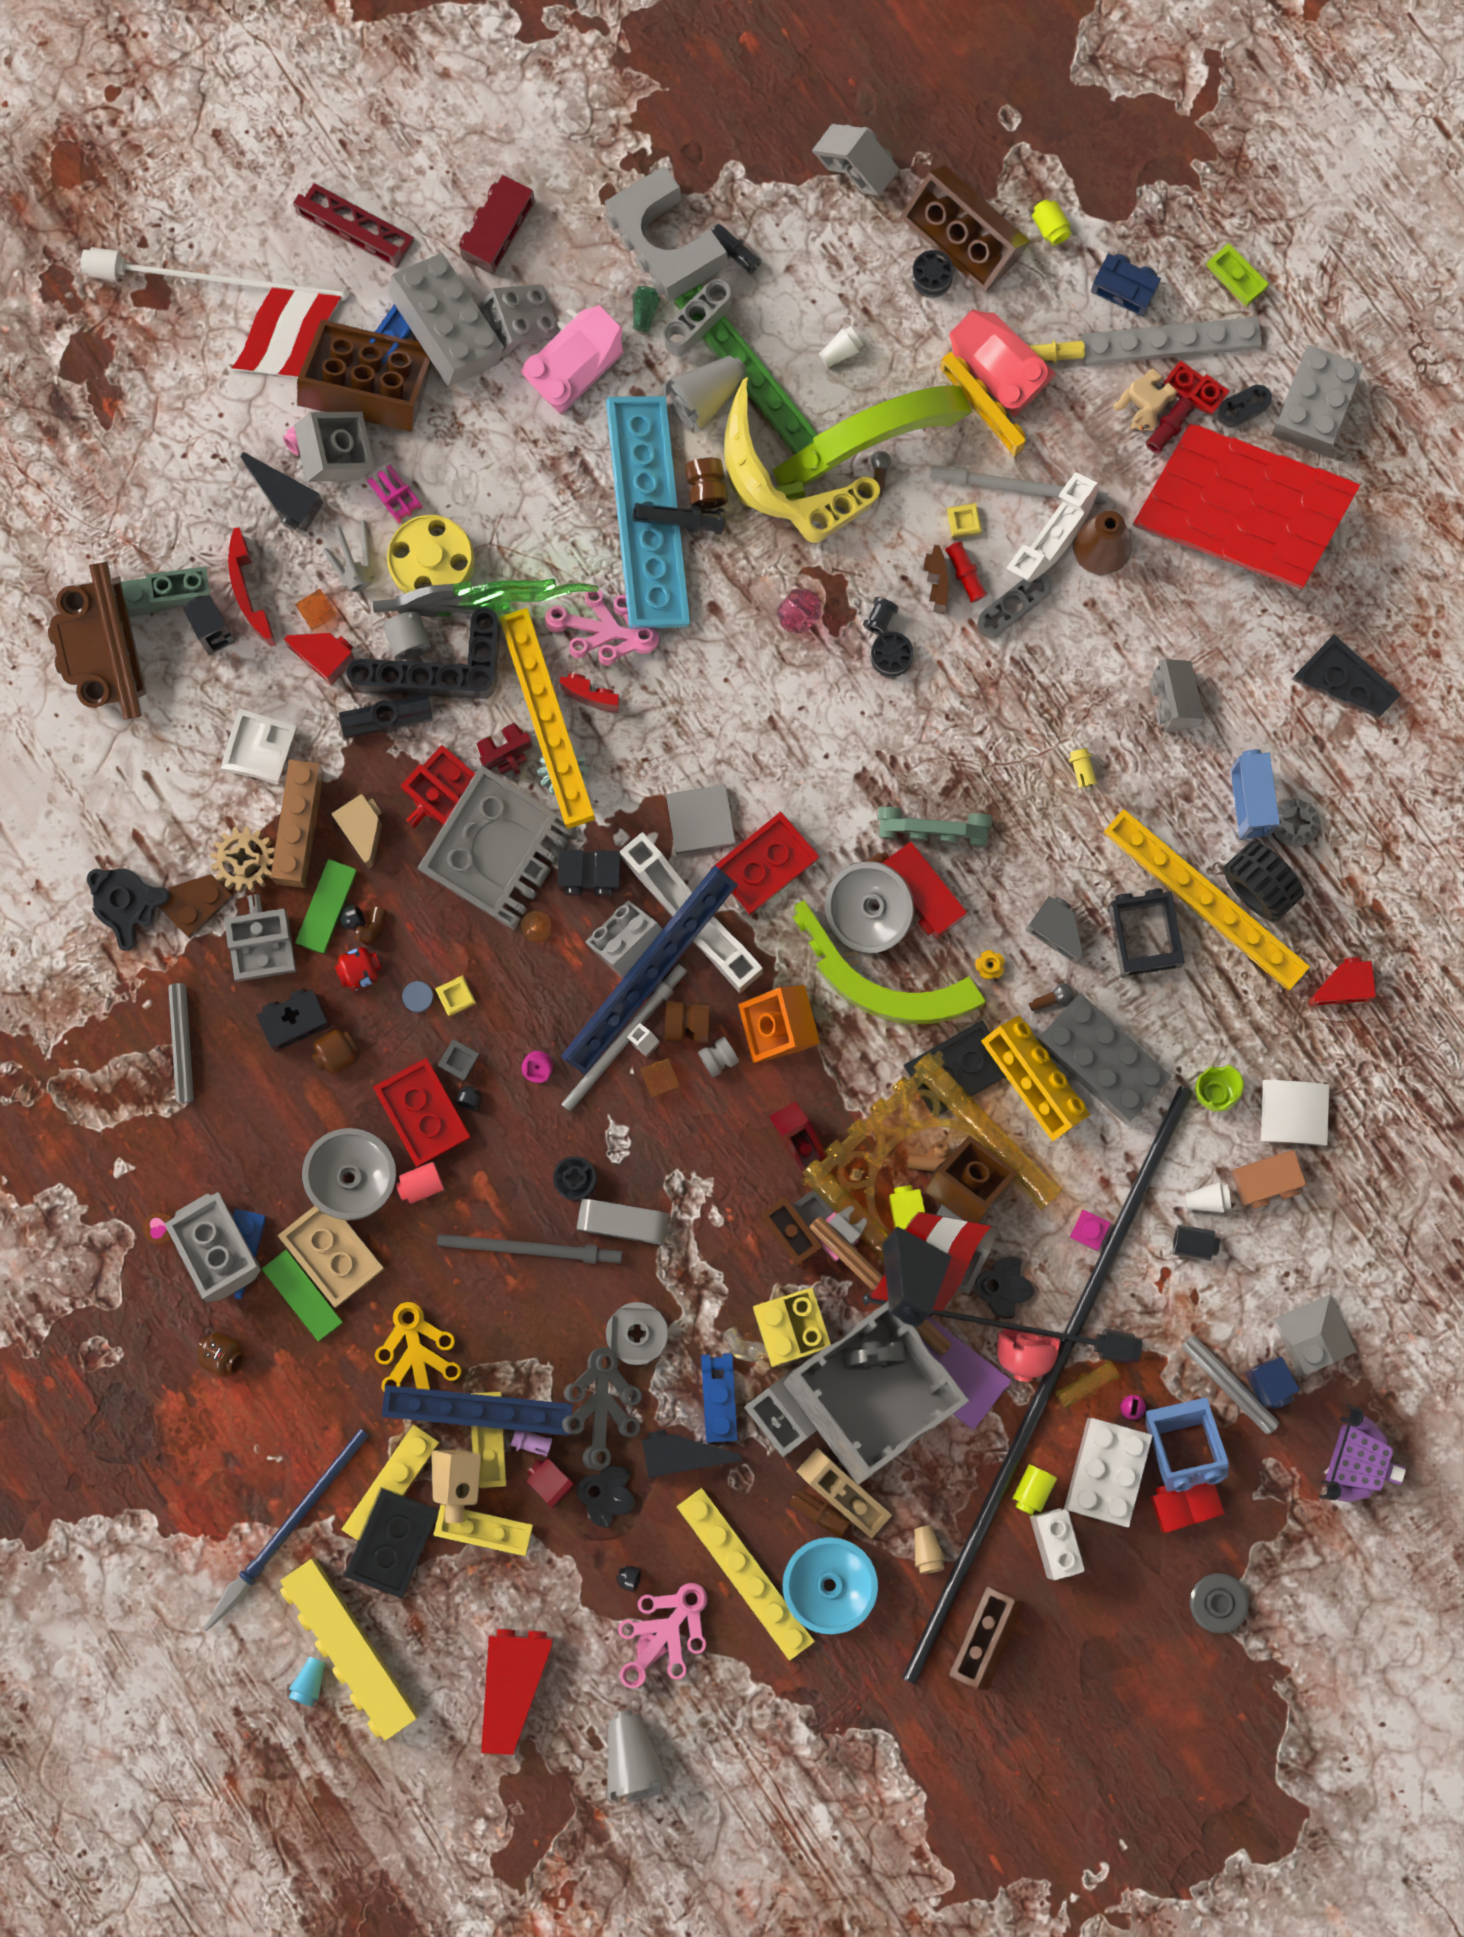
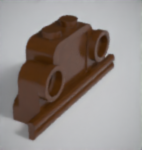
[48,561,146,720]

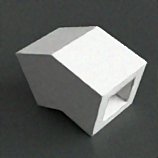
[627,1023,660,1057]

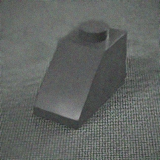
[1026,896,1083,965]

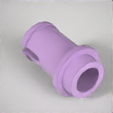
[511,1430,552,1458]

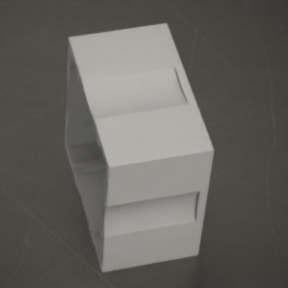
[783,1302,969,1485]

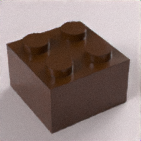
[925,1135,1019,1223]

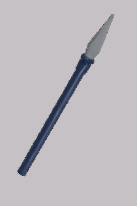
[204,1428,370,1631]

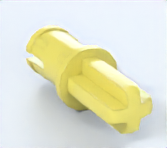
[1028,340,1085,364]

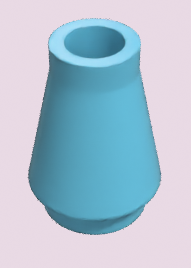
[289,1657,326,1707]

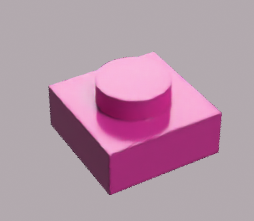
[1069,1209,1111,1251]

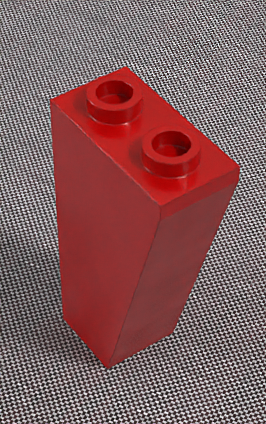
[481,1629,554,1755]

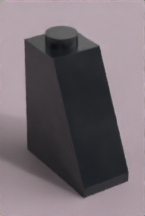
[882,1226,952,1328]

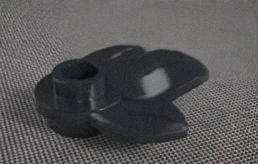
[975,1257,1035,1319]
[577,1466,636,1528]

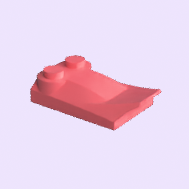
[949,309,1057,418]

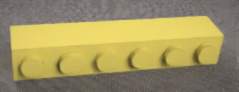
[280,1558,420,1741]

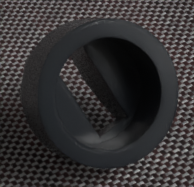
[340,903,366,930]
[455,1086,482,1111]
[616,1565,642,1593]

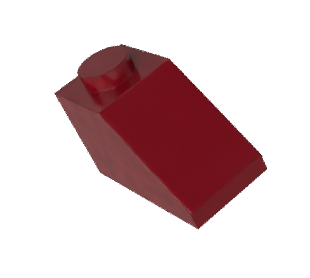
[769,1101,830,1178]
[526,1458,577,1508]

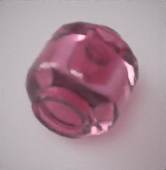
[777,589,821,634]

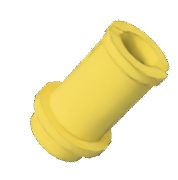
[1069,748,1097,788]

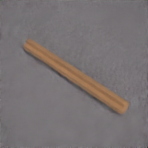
[809,1217,952,1355]

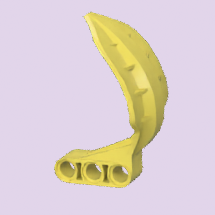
[724,377,880,543]

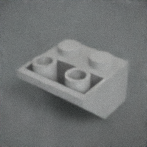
[1149,659,1204,733]
[585,900,663,979]
[744,1369,817,1458]

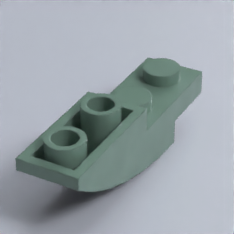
[122,566,210,617]

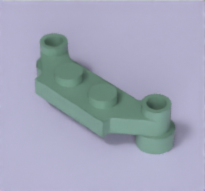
[877,807,993,846]

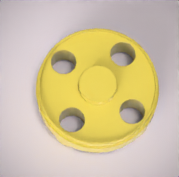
[387,515,475,594]

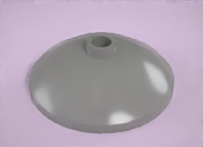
[825,861,914,953]
[302,1128,396,1220]

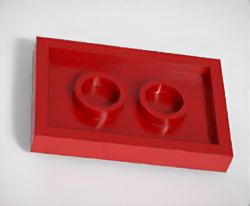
[711,811,820,916]
[373,1057,471,1168]

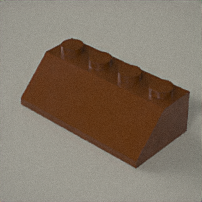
[899,165,1031,293]

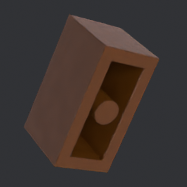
[760,1196,822,1267]

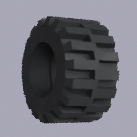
[1223,841,1304,922]

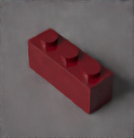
[459,174,535,275]

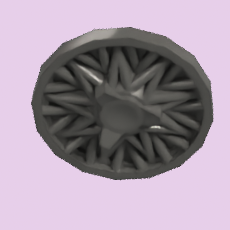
[1189,1573,1249,1633]

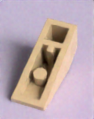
[797,1448,892,1539]

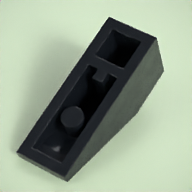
[240,452,324,533]
[642,1429,741,1478]

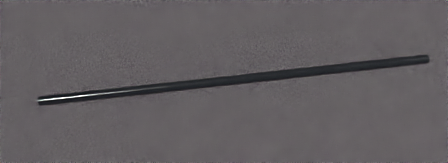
[902,1086,1193,1685]

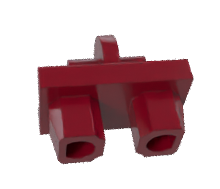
[477,723,533,777]

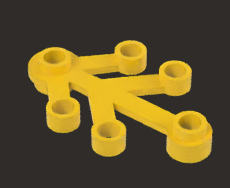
[375,1302,462,1422]

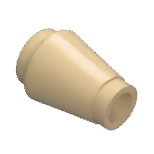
[914,1526,946,1574]

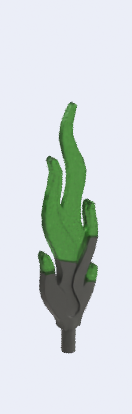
[373,578,599,617]

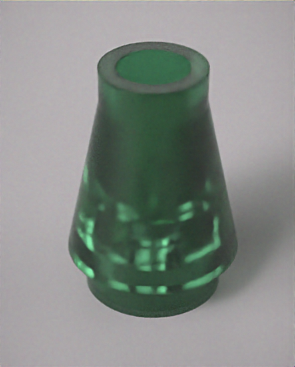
[632,286,661,332]

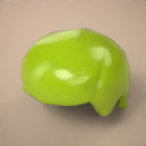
[1195,1065,1245,1112]

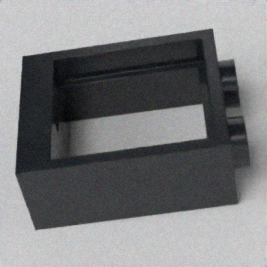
[1108,888,1185,977]

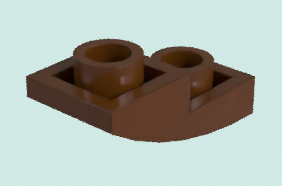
[923,545,948,614]

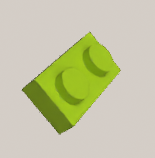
[1206,243,1269,307]

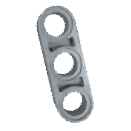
[663,279,732,356]
[576,1199,670,1245]

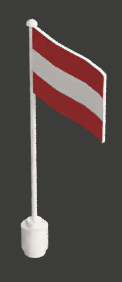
[81,247,348,378]

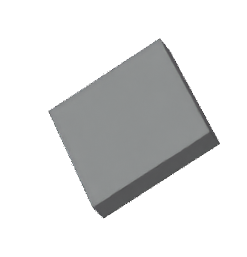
[666,784,735,854]

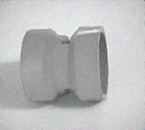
[698,1036,739,1078]

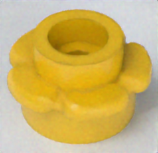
[975,950,1005,980]

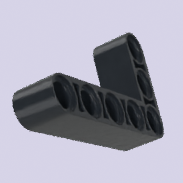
[346,607,500,699]

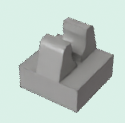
[829,1206,867,1246]

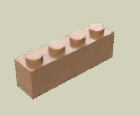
[270,759,324,888]

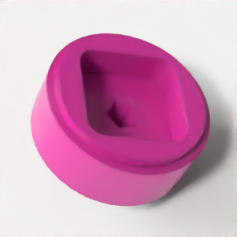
[522,1051,554,1083]

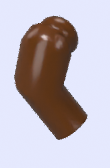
[354,907,387,945]

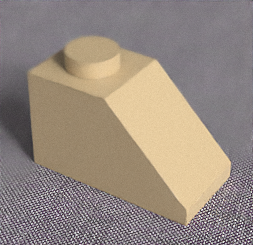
[332,794,382,869]

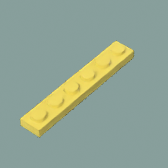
[677,1488,815,1661]

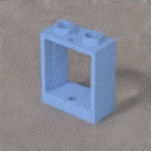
[1230,749,1280,840]
[1146,1397,1229,1492]

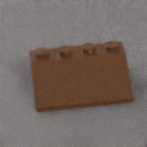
[297,320,432,432]

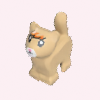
[1113,368,1177,431]

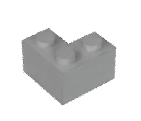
[812,124,899,196]

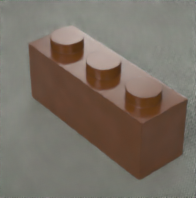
[950,1587,1025,1691]

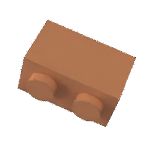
[1231,1150,1306,1209]

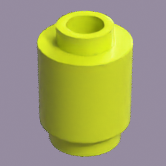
[1032,199,1072,246]

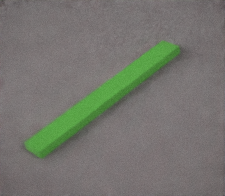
[674,284,818,455]

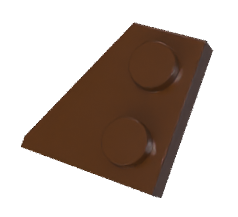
[159,874,234,939]

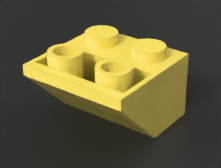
[753,1287,831,1367]

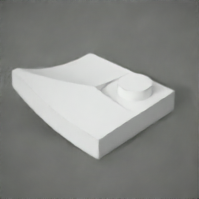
[221,708,297,784]

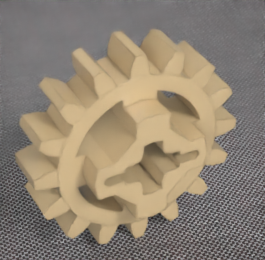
[210,826,275,893]

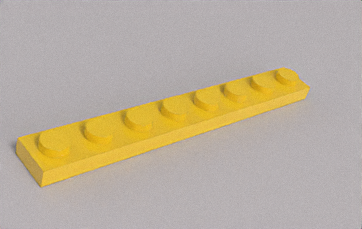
[499,608,596,829]
[1103,809,1310,991]

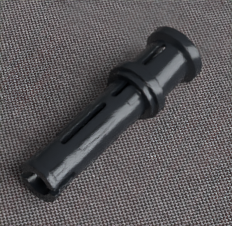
[633,503,725,535]

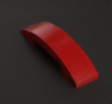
[228,527,276,647]

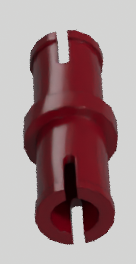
[1145,397,1195,454]

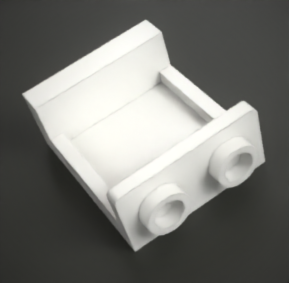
[1030,1508,1084,1580]

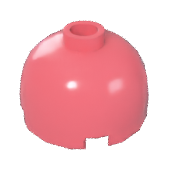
[997,1328,1060,1382]

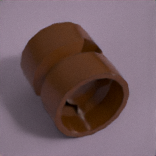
[685,457,728,510]
[665,1001,710,1043]

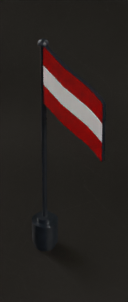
[862,1211,1142,1365]

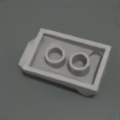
[165,1192,261,1302]

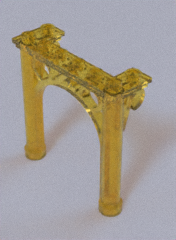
[801,1051,1063,1317]

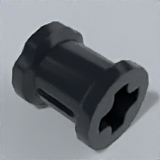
[863,597,899,635]

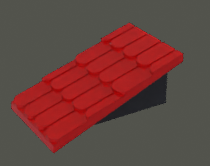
[1132,424,1361,590]

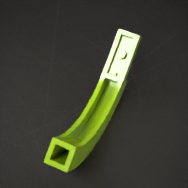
[772,385,973,487]
[792,900,986,1024]

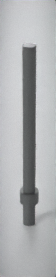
[437,1234,622,1264]

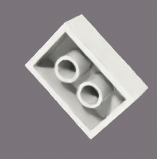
[1064,1418,1152,1527]

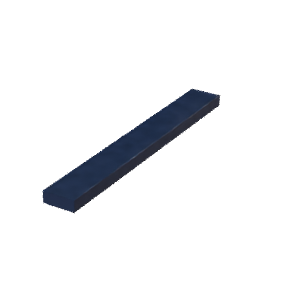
[561,865,738,1075]

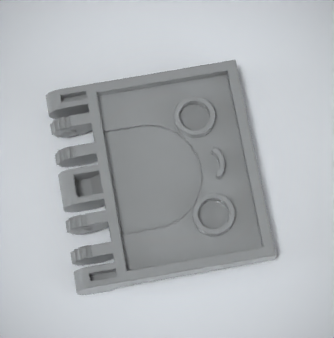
[417,766,577,930]

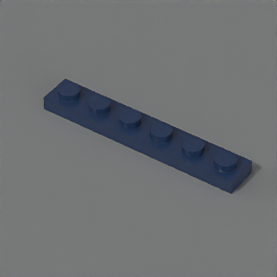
[382,1385,573,1436]

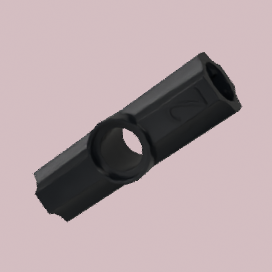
[339,694,433,739]

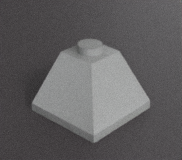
[1273,1295,1356,1376]

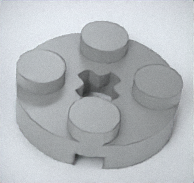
[606,1302,668,1365]

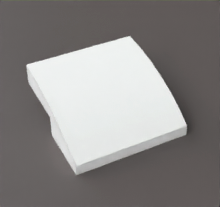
[1261,1080,1329,1146]

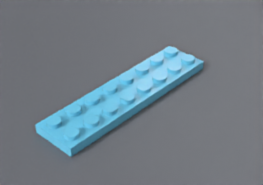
[606,396,690,629]

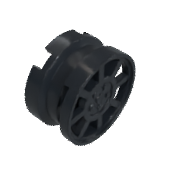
[911,250,954,298]
[870,632,913,678]
[553,1156,597,1202]

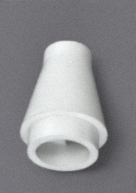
[818,326,864,368]
[1185,1182,1231,1213]

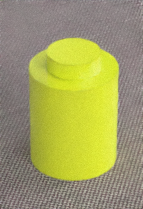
[1013,1464,1057,1515]

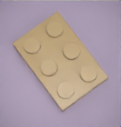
[278,1206,385,1308]

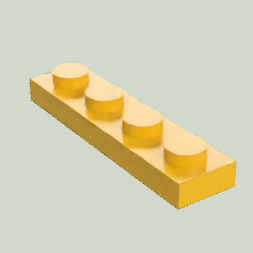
[940,351,1026,457]

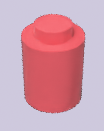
[395,1162,445,1204]

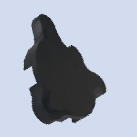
[87,868,171,951]

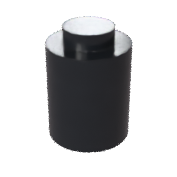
[1172,1224,1220,1261]

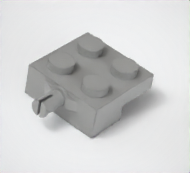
[224,894,297,982]

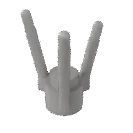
[323,520,375,592]

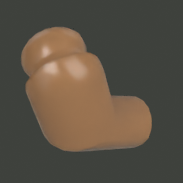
[907,1141,951,1171]

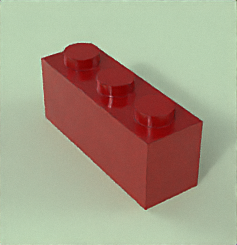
[882,841,967,940]

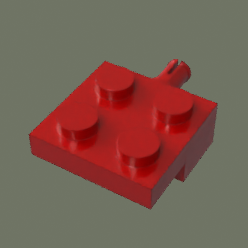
[400,745,475,829]

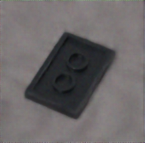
[903,1020,1006,1119]
[343,1486,439,1598]

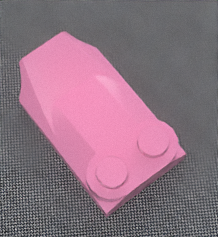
[520,305,625,415]

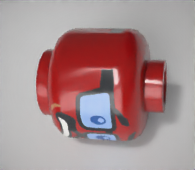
[335,947,382,991]

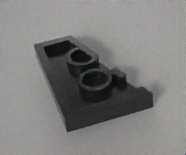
[1292,634,1401,718]

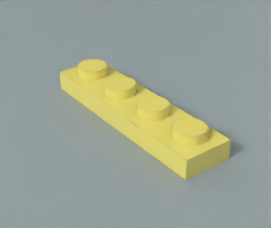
[341,1425,440,1541]

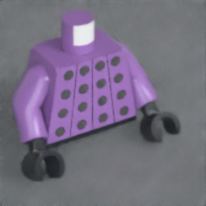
[1319,1404,1406,1502]

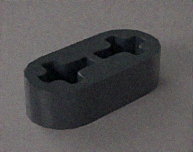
[1217,384,1272,427]

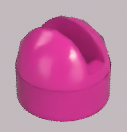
[1120,1395,1146,1420]

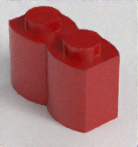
[1150,1483,1225,1533]

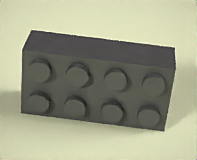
[1037,993,1172,1125]

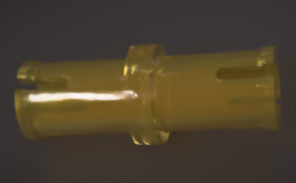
[1056,1361,1120,1409]

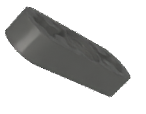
[977,573,1051,638]

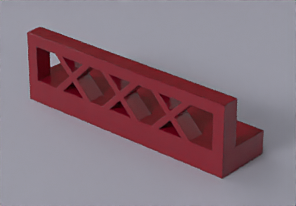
[293,182,415,269]

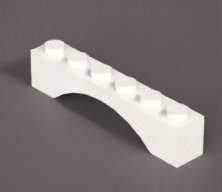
[619,832,763,994]

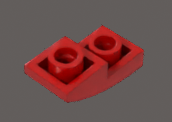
[1162,360,1230,415]
[560,673,620,713]

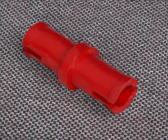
[945,541,988,603]

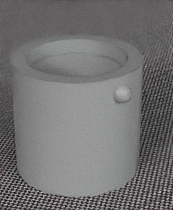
[383,611,431,661]

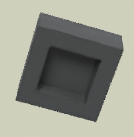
[438,1039,480,1081]
[792,1188,834,1229]

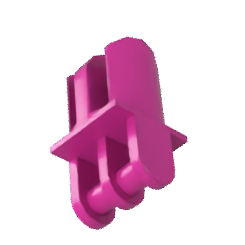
[367,464,423,524]

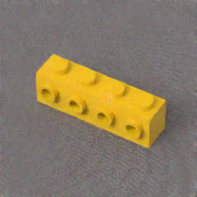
[981,1015,1091,1142]

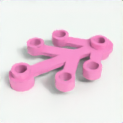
[545,588,659,666]
[618,1583,707,1688]

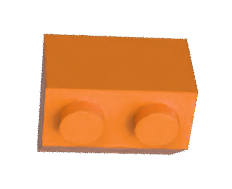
[738,985,820,1063]

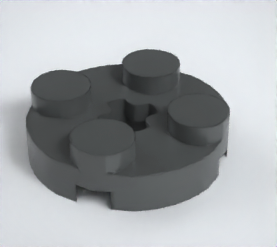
[841,1341,905,1370]

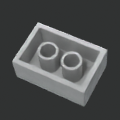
[1271,345,1364,457]

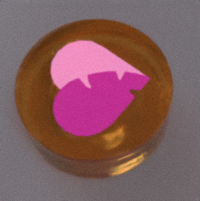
[143,1213,172,1244]

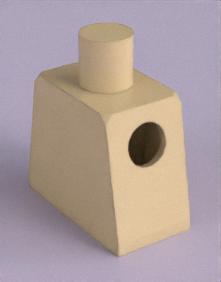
[432,1450,481,1523]

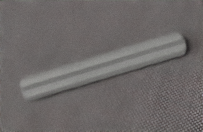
[168,983,194,1104]
[1182,1336,1279,1434]

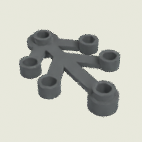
[562,1347,642,1470]

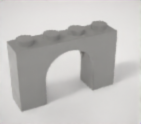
[604,166,729,303]

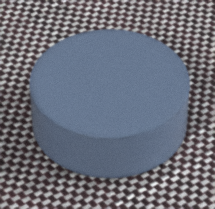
[402,981,434,1013]

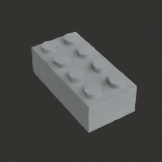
[387,252,504,387]

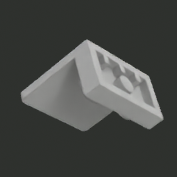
[478,284,560,358]

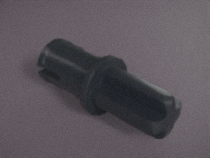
[711,224,762,274]

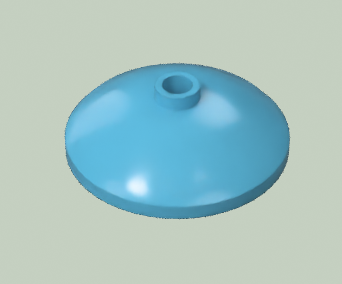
[783,1537,878,1634]

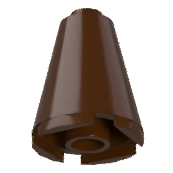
[1072,510,1132,575]

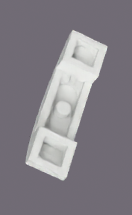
[1006,472,1099,582]

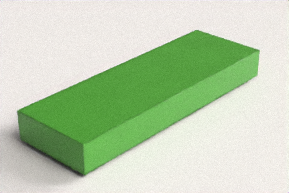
[295,859,358,955]
[262,1250,344,1342]

